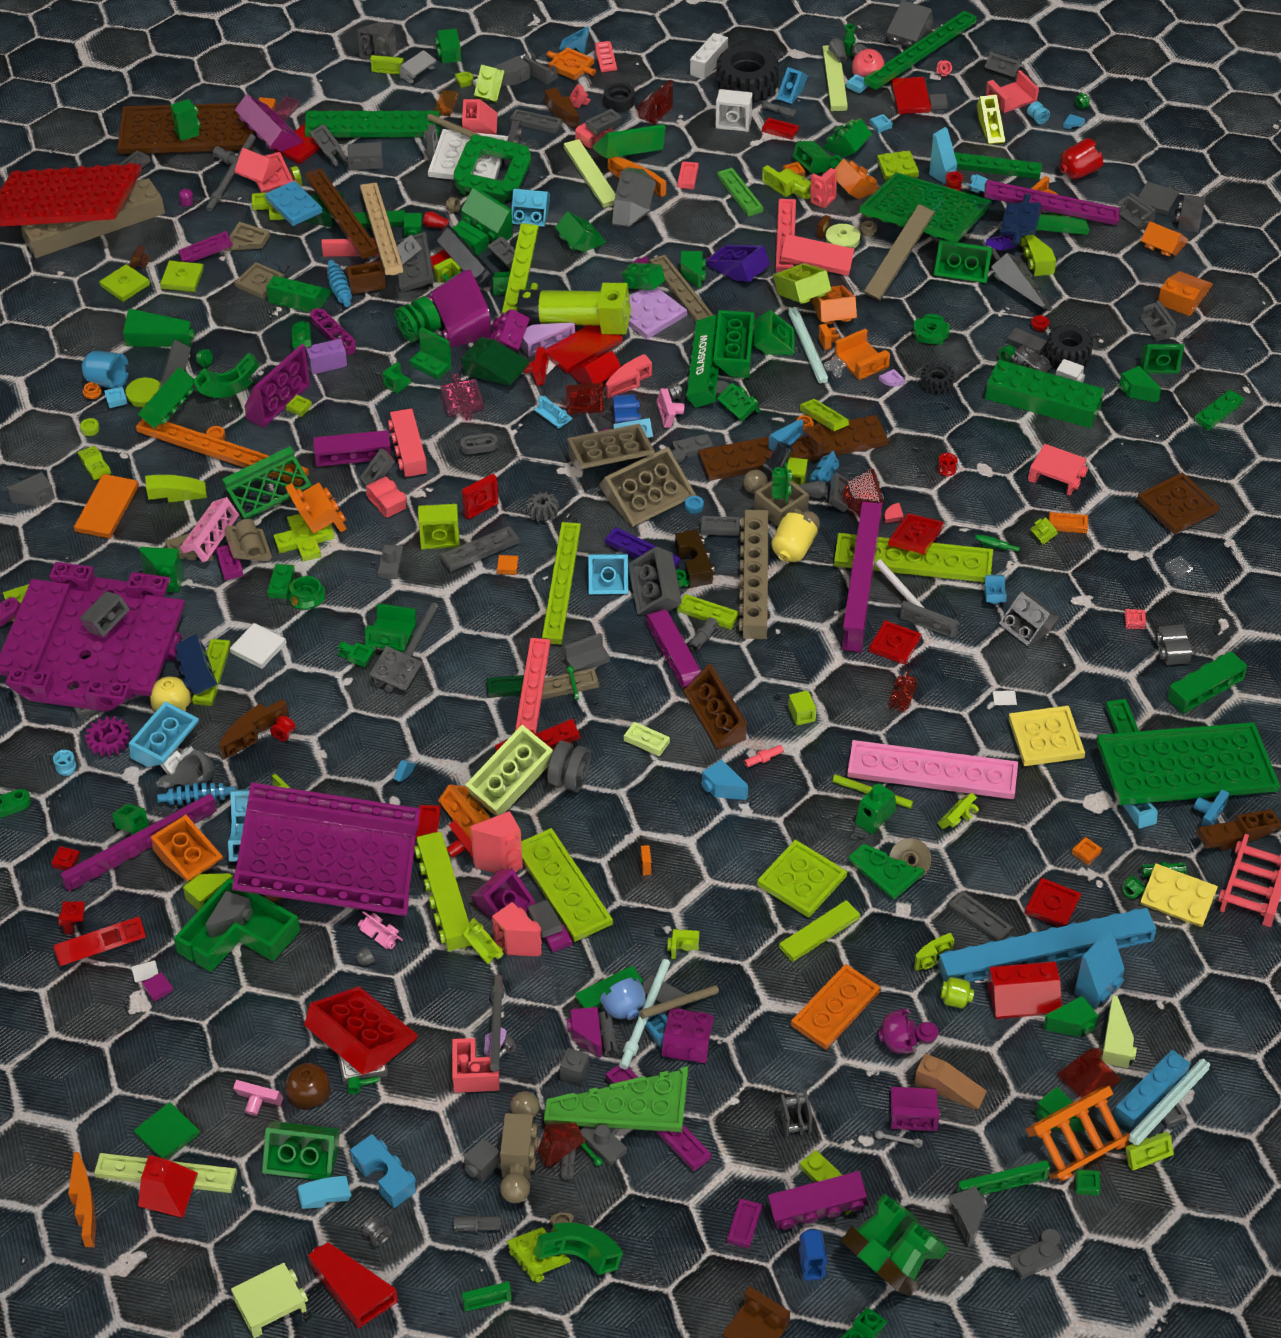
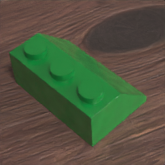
[461,187,513,242]
[934,240,993,283]
[266,275,332,313]
[262,1121,340,1180]

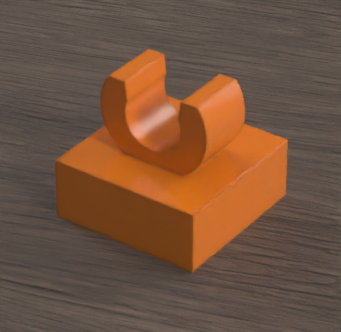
[818,324,839,350]

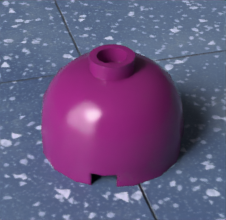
[879,1008,917,1054]

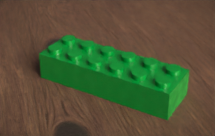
[985,360,1105,429]

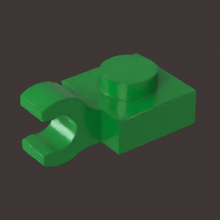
[338,642,375,668]

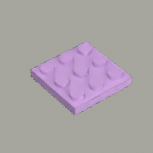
[628,287,687,339]

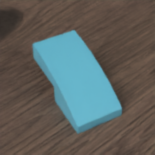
[297,1176,351,1209]

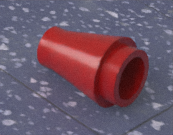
[423,211,450,229]

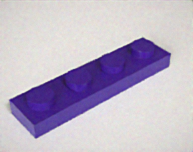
[605,527,680,569]

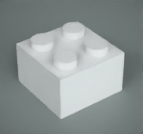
[716,89,752,132]

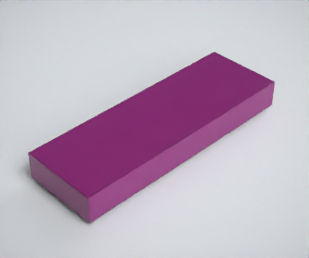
[178,231,233,263]

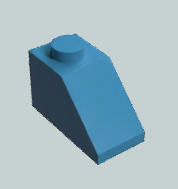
[776,67,808,104]
[701,759,748,800]

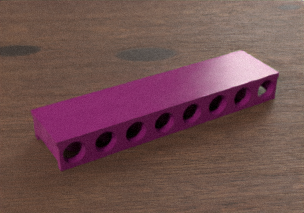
[842,502,882,653]

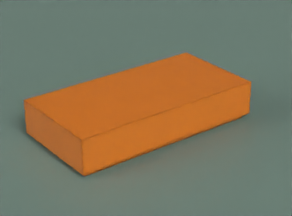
[1049,512,1088,533]

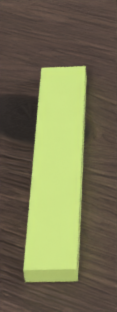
[823,45,848,111]
[564,139,616,208]
[94,1153,237,1193]

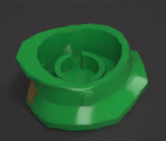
[288,576,325,610]

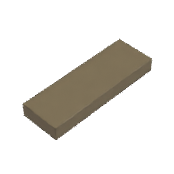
[542,668,599,699]

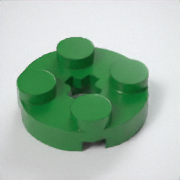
[913,314,950,345]

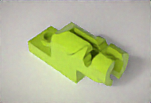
[762,165,811,199]

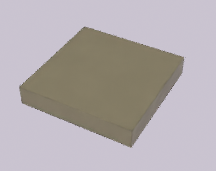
[234,262,284,299]

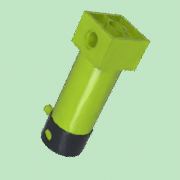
[517,283,631,335]

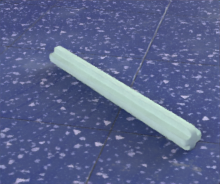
[788,307,828,384]
[1128,1059,1210,1145]

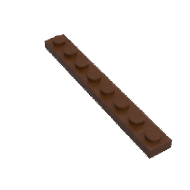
[305,168,378,259]

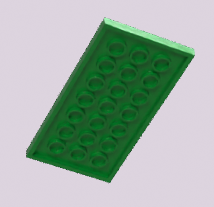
[1096,722,1280,805]

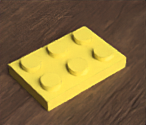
[1140,864,1218,927]

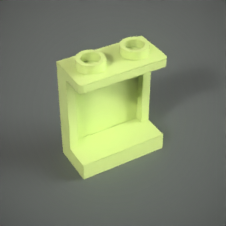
[231,1263,308,1338]

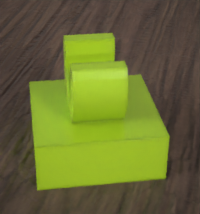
[1031,518,1058,545]

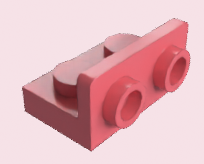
[811,168,837,208]

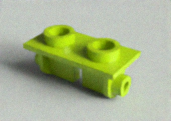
[462,918,503,964]

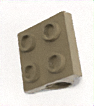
[224,519,272,562]

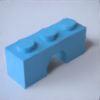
[350,1134,416,1209]

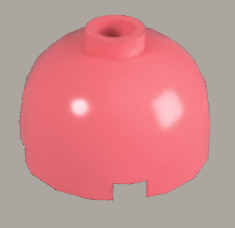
[852,49,884,77]

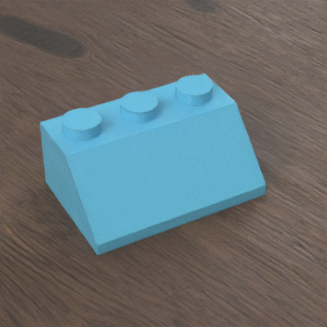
[129,701,199,767]

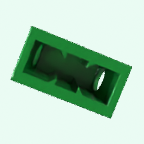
[855,784,896,835]

